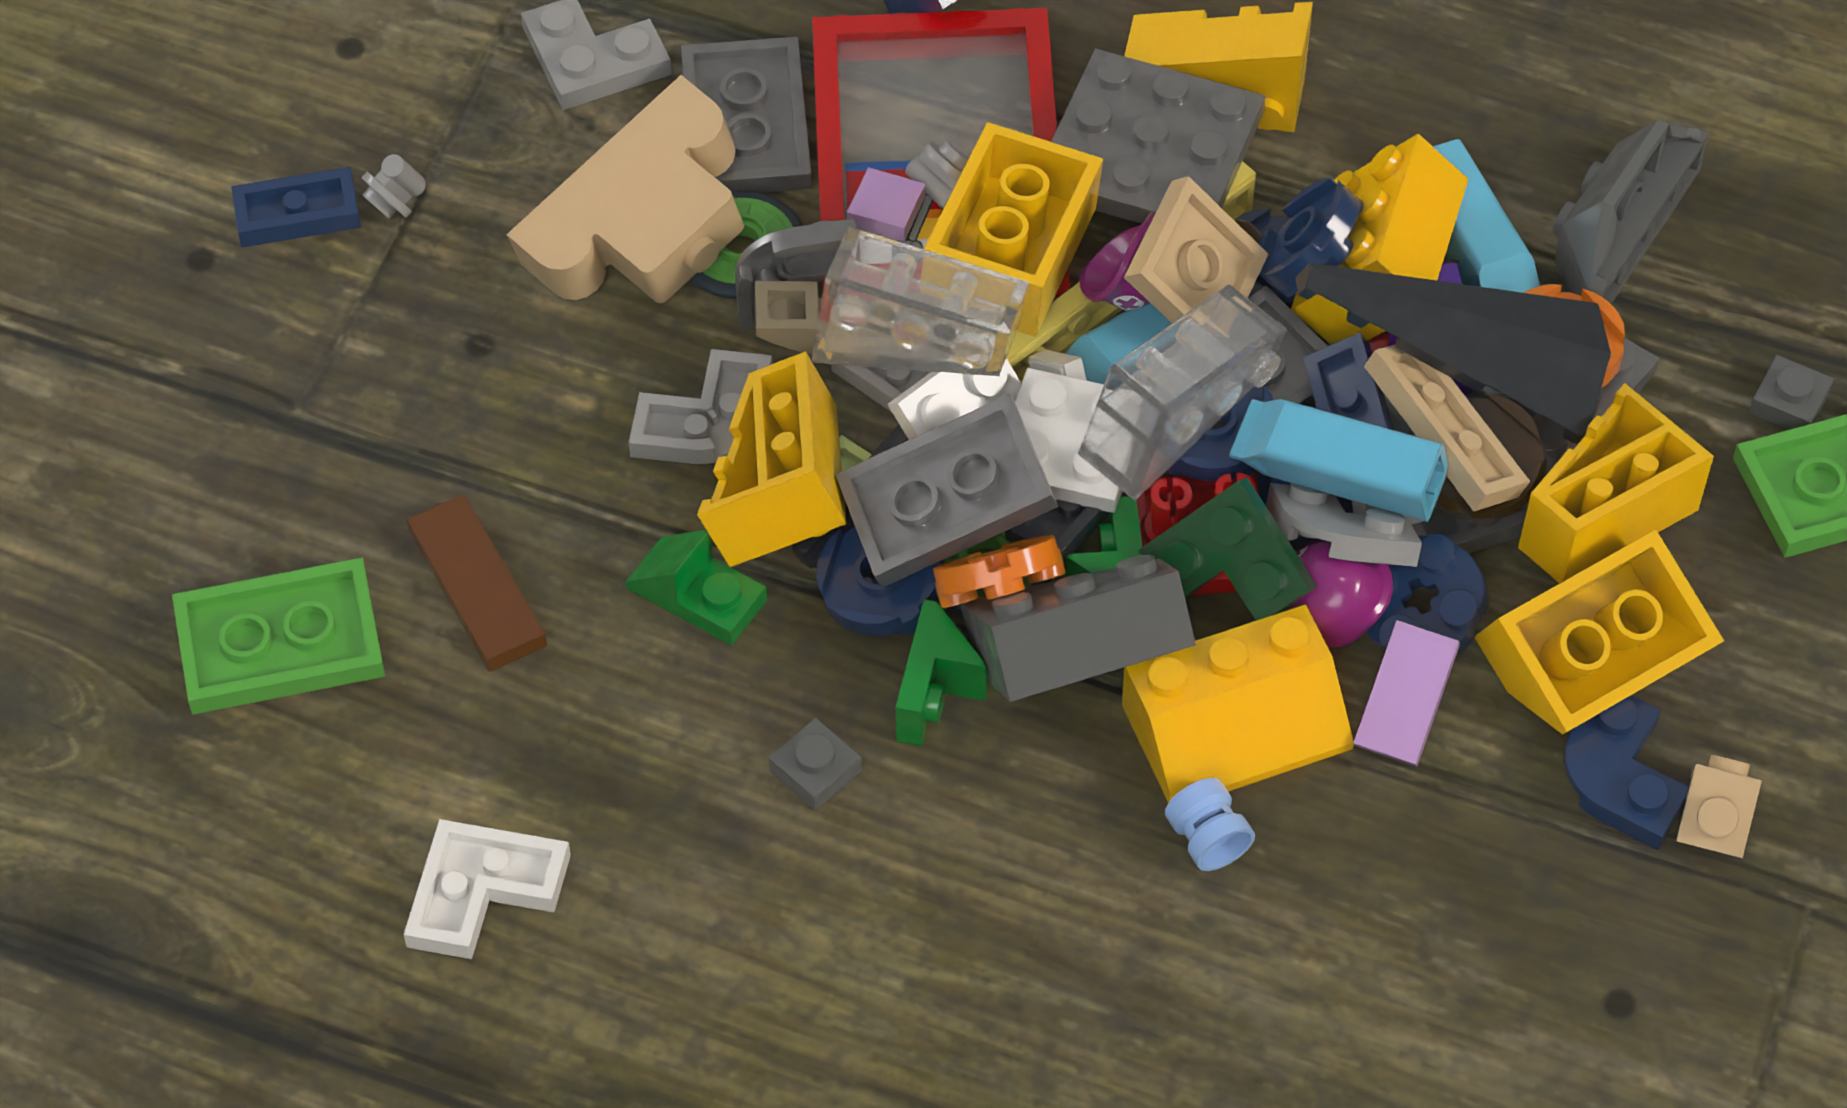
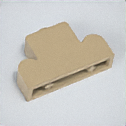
[506,75,744,303]

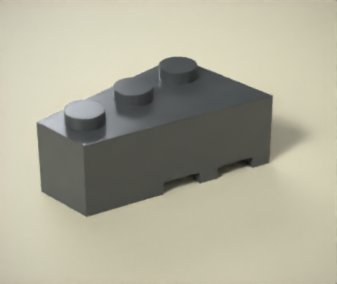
[960,555,1196,702]

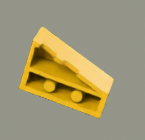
[1124,2,1313,133]
[697,351,847,567]

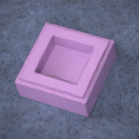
[847,167,925,242]

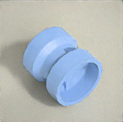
[1165,777,1255,871]

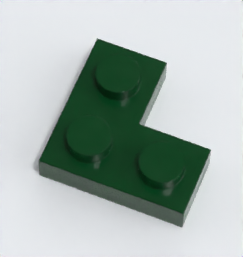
[1139,478,1318,621]

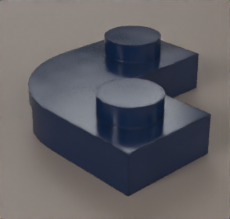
[1563,695,1689,850]

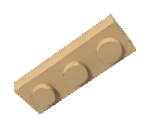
[1364,344,1530,511]

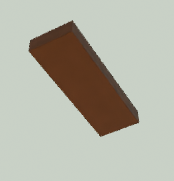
[407,494,547,672]

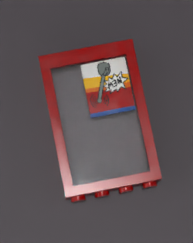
[812,8,1070,302]

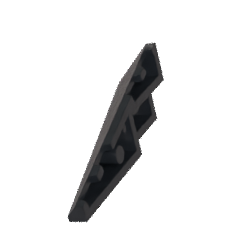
[1295,263,1611,444]

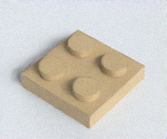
[1124,176,1268,355]

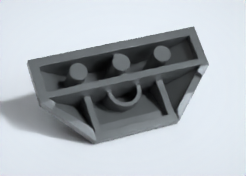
[1553,119,1709,304]

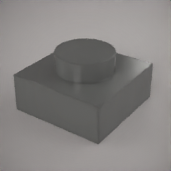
[1749,355,1835,430]
[769,718,862,811]

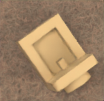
[1676,755,1762,858]

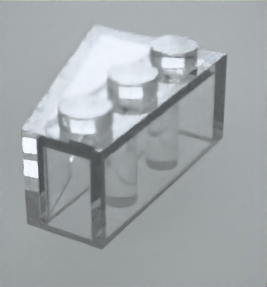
[812,226,1029,377]
[1078,284,1287,500]

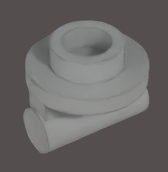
[905,140,970,209]
[361,154,426,219]

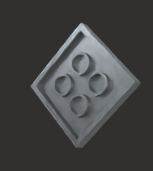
[1051,48,1266,224]

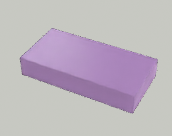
[1354,620,1460,767]

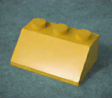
[1475,530,1724,735]
[1122,605,1354,803]

